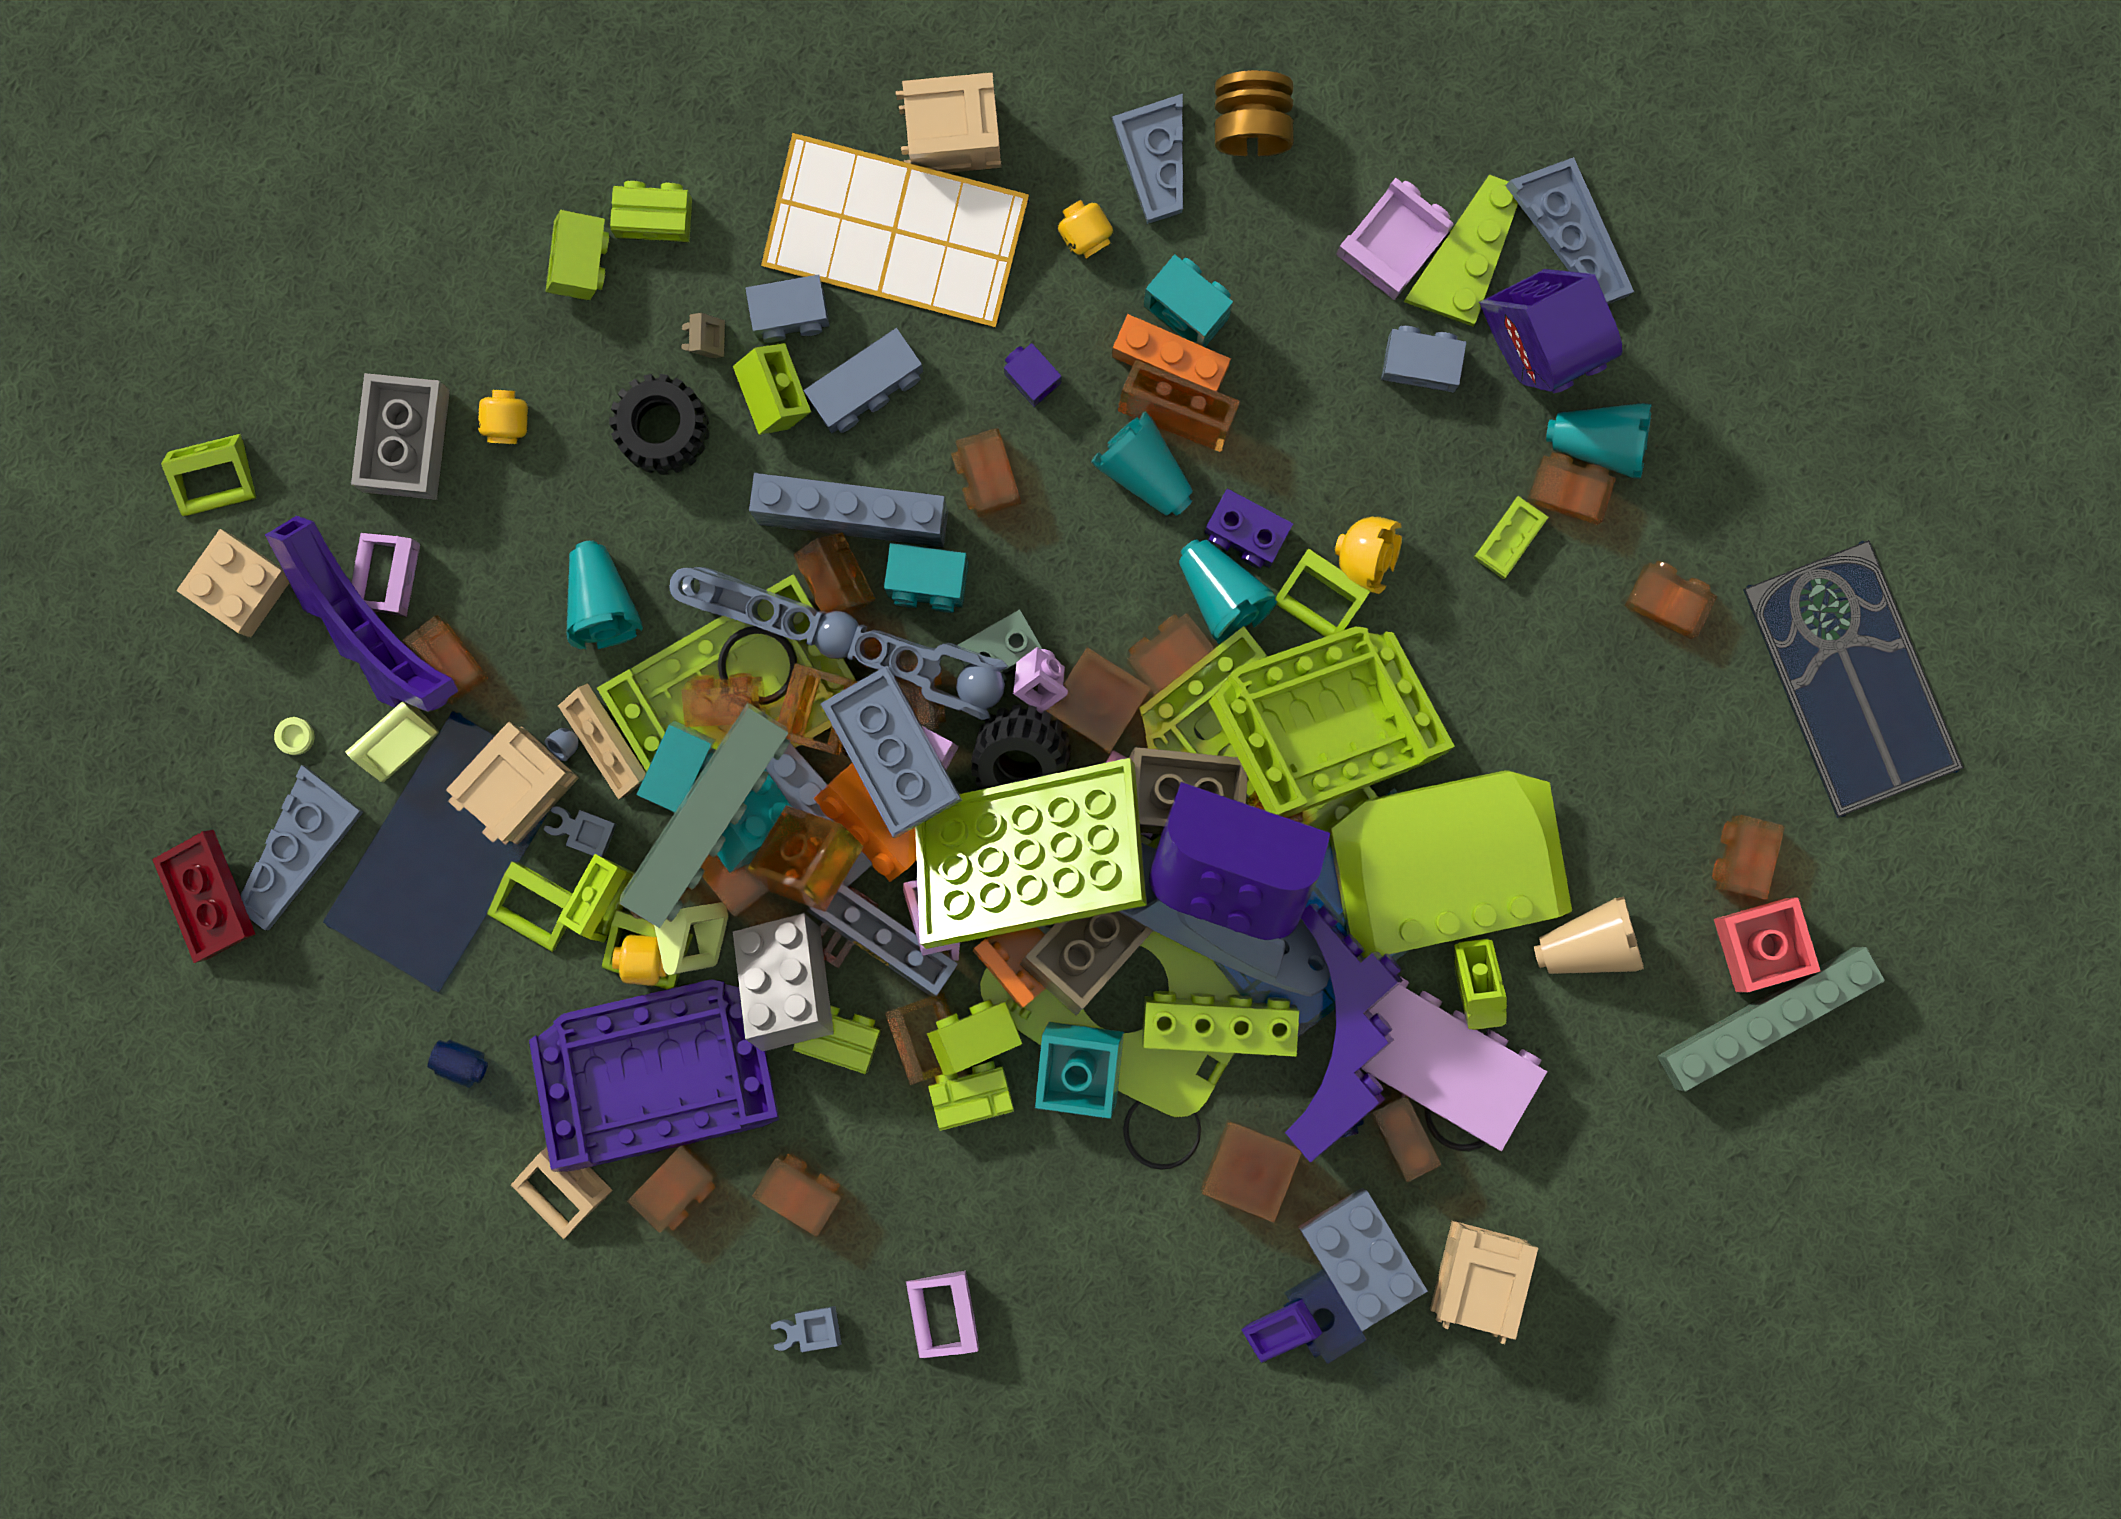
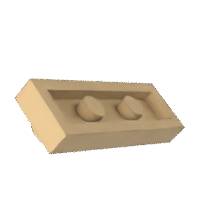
[558,684,646,799]

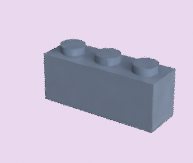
[803,328,924,434]

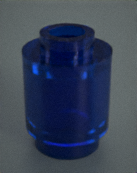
[427,1040,488,1088]

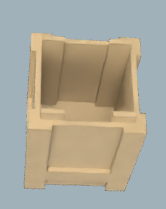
[896,73,1001,173]
[446,722,579,845]
[1430,1221,1538,1344]

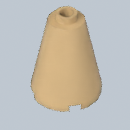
[1534,896,1644,974]

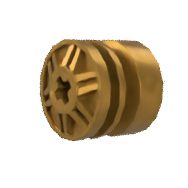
[1215,70,1293,156]

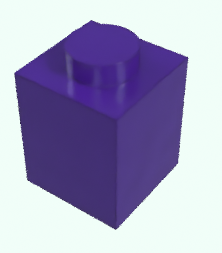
[1004,343,1062,407]

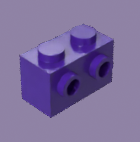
[1204,488,1293,569]

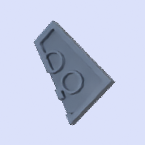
[1112,94,1183,224]

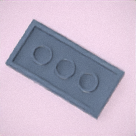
[821,666,962,838]

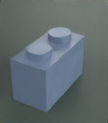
[745,275,830,343]
[1381,326,1466,392]

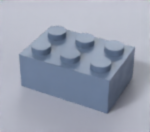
[1298,1187,1428,1331]

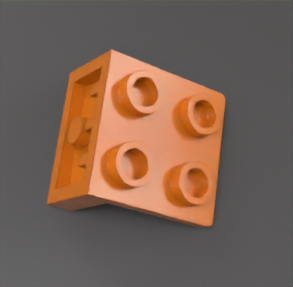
[973,927,1046,1009]

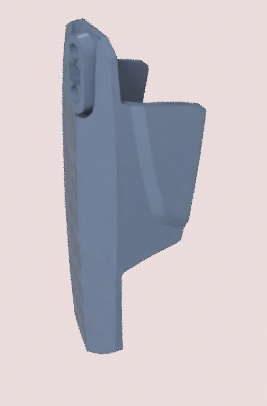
[1120,843,1330,997]

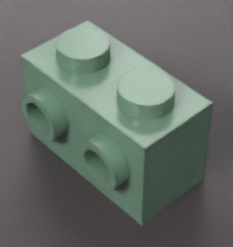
[958,609,1042,682]

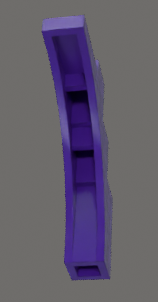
[265,516,458,712]
[1285,904,1403,1163]

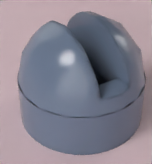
[545,728,579,761]

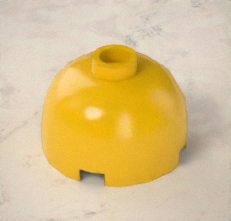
[1335,516,1402,594]

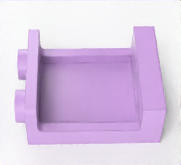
[1336,178,1453,300]

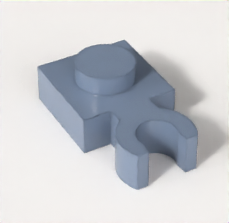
[544,807,617,858]
[771,1306,842,1352]

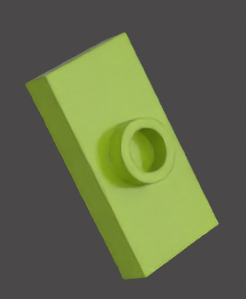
[1473,496,1549,579]

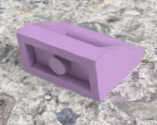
[351,533,420,617]
[906,1270,979,1358]

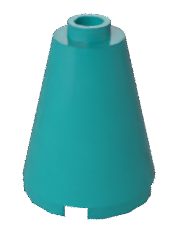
[1546,403,1652,479]
[1091,411,1193,516]
[1179,539,1277,645]
[566,541,643,649]

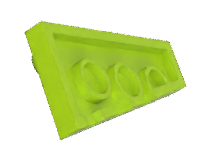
[1404,175,1518,327]

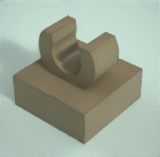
[682,313,725,358]

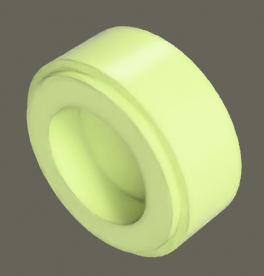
[274,717,315,755]

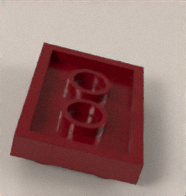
[152,829,255,963]

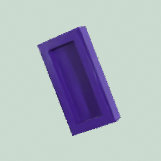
[1242,1300,1322,1363]

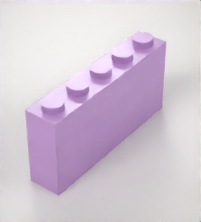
[1361,977,1547,1151]

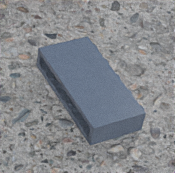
[749,473,948,547]

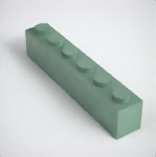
[620,702,790,928]
[1657,947,1885,1092]

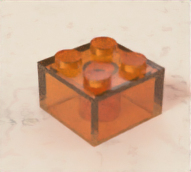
[1046,647,1151,755]
[747,805,864,912]
[1200,1119,1302,1223]

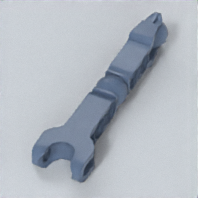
[669,567,1008,720]

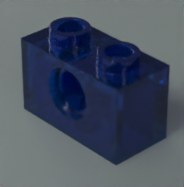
[1283,1269,1367,1364]

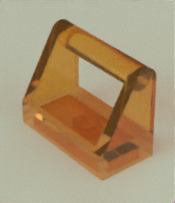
[778,663,858,755]
[885,992,952,1085]

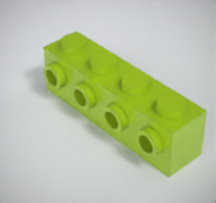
[1142,991,1299,1057]

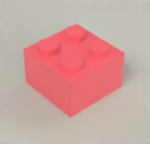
[1714,898,1821,992]

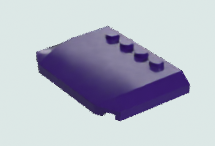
[529,979,780,1172]

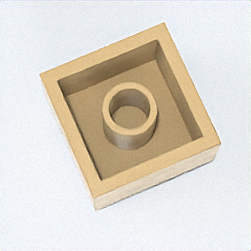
[176,529,289,638]

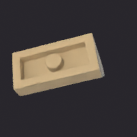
[511,1147,613,1240]

